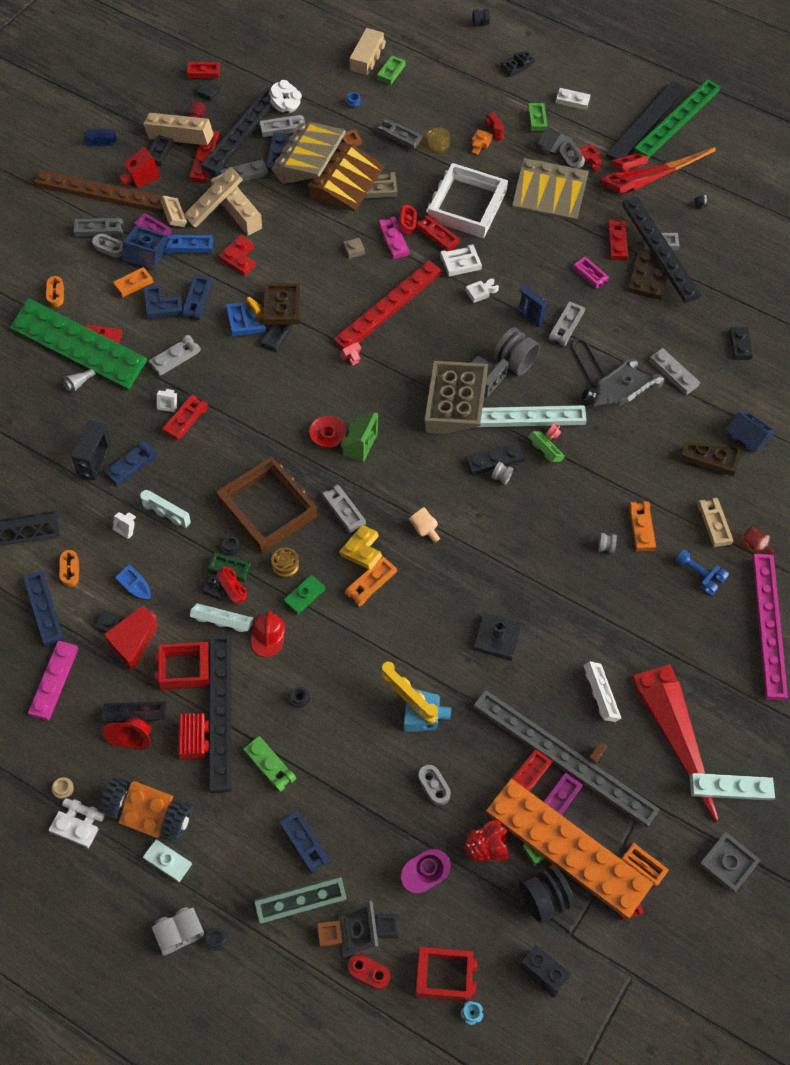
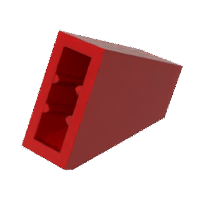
[104,606,158,671]

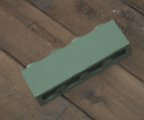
[254,875,347,924]

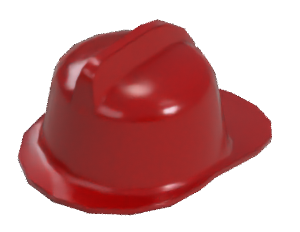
[251,611,285,657]
[103,717,151,750]

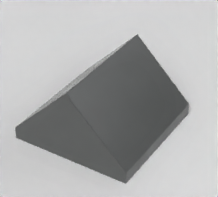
[338,901,378,958]

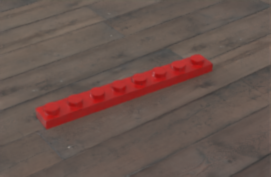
[333,261,442,349]

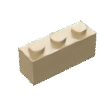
[350,28,386,75]

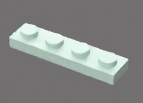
[690,773,775,800]

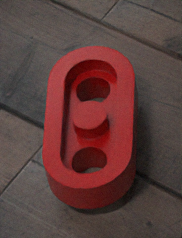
[398,205,417,234]
[217,567,247,604]
[348,954,390,990]

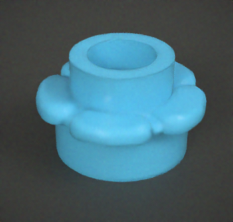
[461,1001,483,1025]

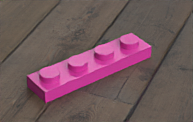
[28,641,78,721]

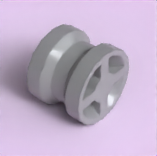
[491,462,513,485]
[598,533,617,554]

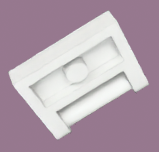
[440,244,482,276]

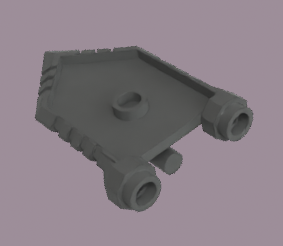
[594,358,664,406]

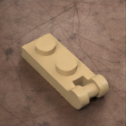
[697,498,733,547]

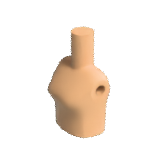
[409,507,440,543]

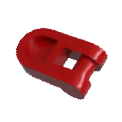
[485,112,504,141]

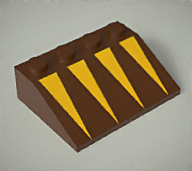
[308,142,385,212]

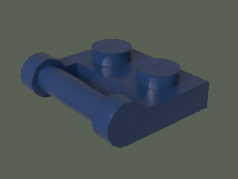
[517,284,547,328]

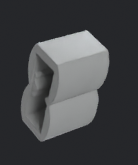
[152,907,205,956]

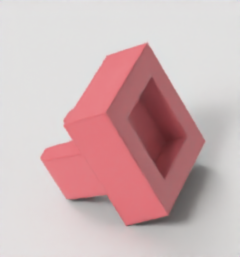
[340,342,361,366]

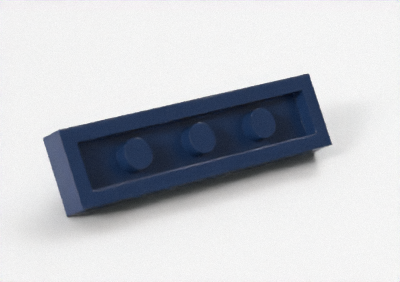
[23,571,64,647]

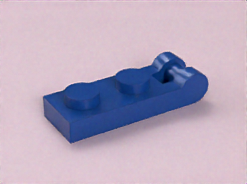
[164,235,213,255]

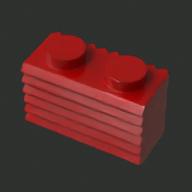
[178,713,210,760]

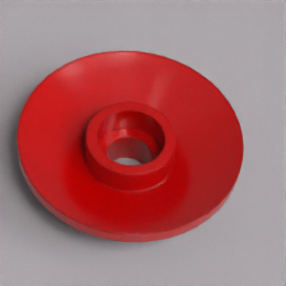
[310,416,347,448]

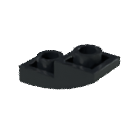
[500,51,536,77]

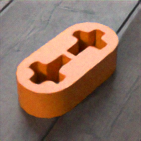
[46,276,64,308]
[60,550,79,587]

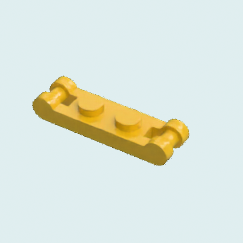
[382,662,438,724]

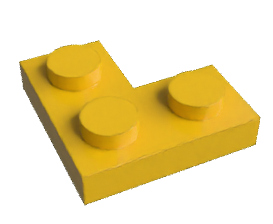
[339,525,382,570]

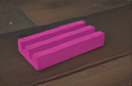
[572,257,609,289]

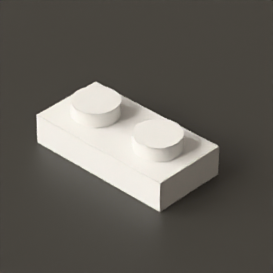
[556,88,590,110]

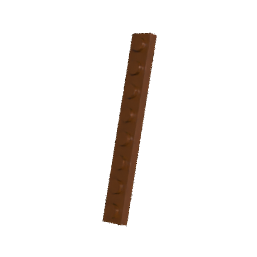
[34,170,163,213]

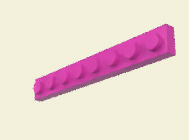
[752,554,788,701]

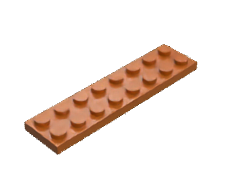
[486,778,654,920]

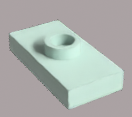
[143,840,192,882]

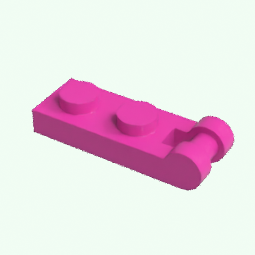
[378,216,409,259]

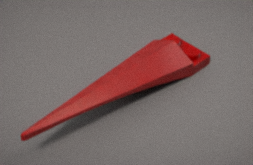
[632,664,718,822]

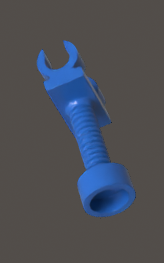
[675,549,729,596]

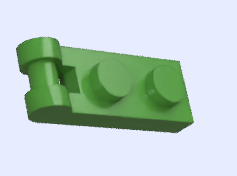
[243,736,296,792]

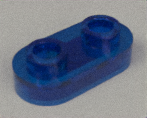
[83,129,117,146]

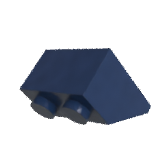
[122,225,168,269]
[726,411,776,452]

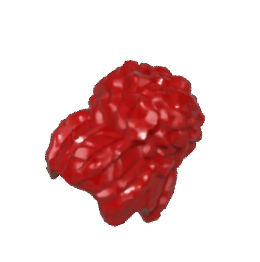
[464,820,508,862]

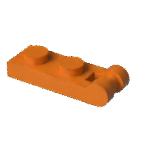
[629,501,656,552]
[345,557,397,607]

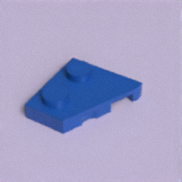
[226,303,266,336]

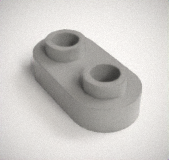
[560,140,585,169]
[93,234,123,258]
[418,765,451,806]

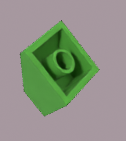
[341,412,378,463]

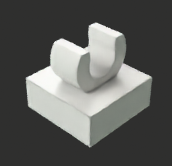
[157,389,177,413]
[113,512,136,539]

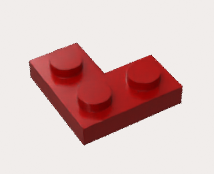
[218,235,256,276]

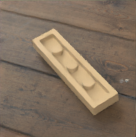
[184,167,243,228]

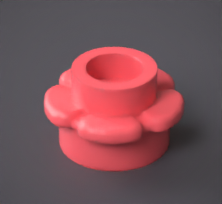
[545,424,561,440]

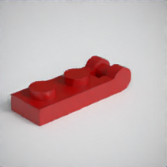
[415,215,460,251]
[608,219,628,261]
[162,395,208,441]

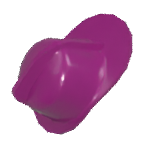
[401,849,451,893]

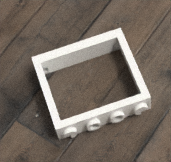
[426,163,508,238]

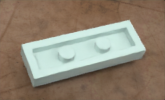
[190,603,254,632]

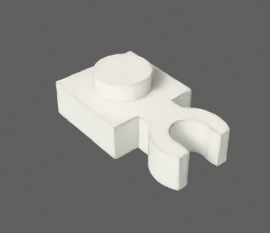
[466,279,499,303]

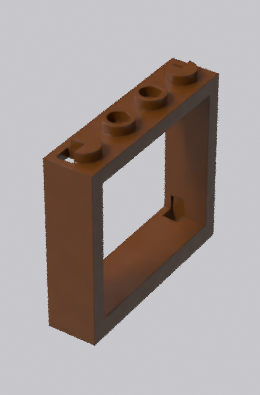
[216,457,318,554]

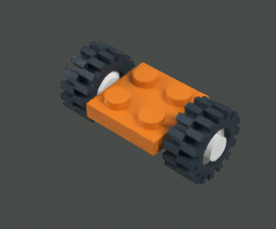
[100,776,193,842]

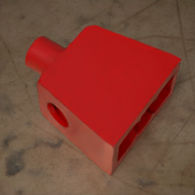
[119,147,161,188]

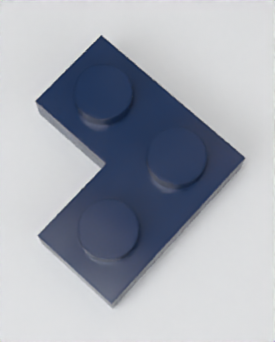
[144,285,183,319]

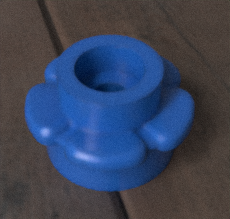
[346,92,361,107]

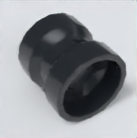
[472,9,490,26]

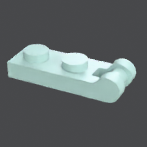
[140,490,191,528]

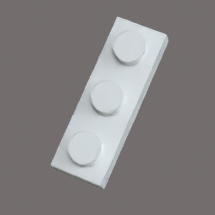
[584,662,622,722]

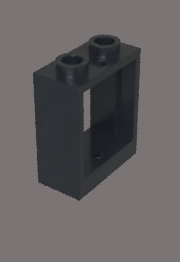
[71,420,112,481]

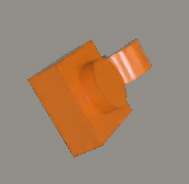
[471,129,493,155]

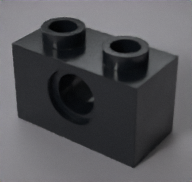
[519,945,572,998]

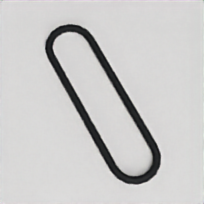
[571,339,605,387]

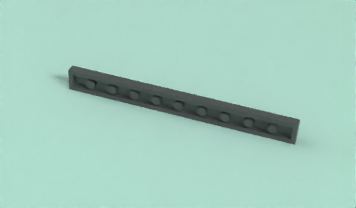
[473,690,660,828]

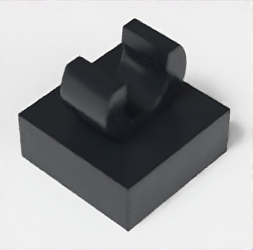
[203,574,226,601]

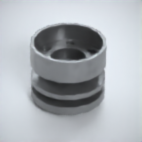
[493,328,541,375]

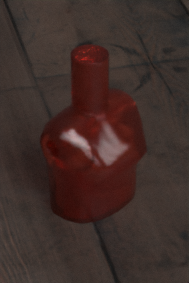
[741,524,776,555]

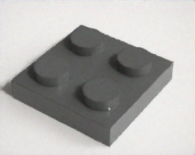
[699,832,761,894]

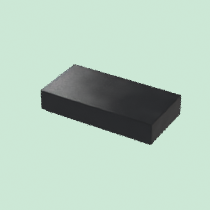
[260,324,293,352]

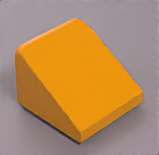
[247,297,264,321]

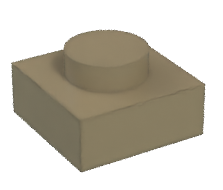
[344,238,365,259]

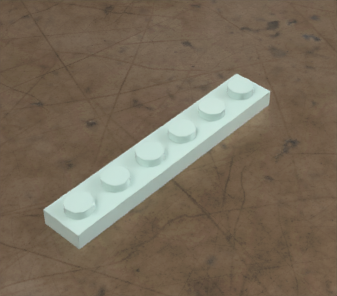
[478,406,587,427]

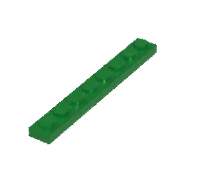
[634,79,720,158]

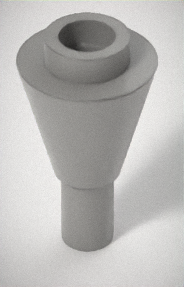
[63,369,96,393]

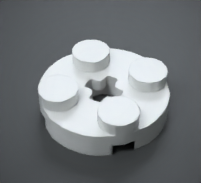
[269,80,302,113]

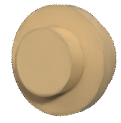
[52,778,74,799]

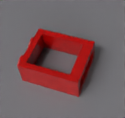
[155,642,210,690]
[416,947,477,1002]

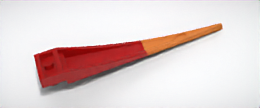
[600,147,716,194]

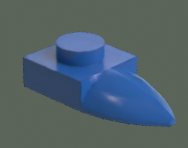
[115,564,151,599]

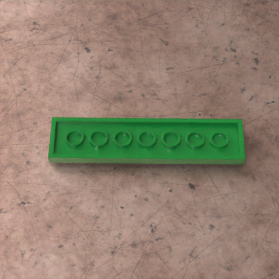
[10,298,147,390]

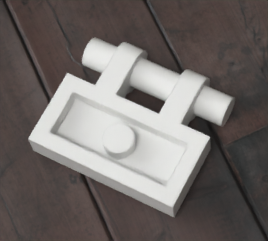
[49,798,105,849]

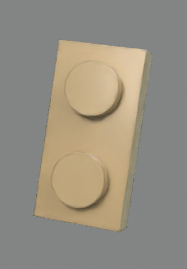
[160,196,187,227]

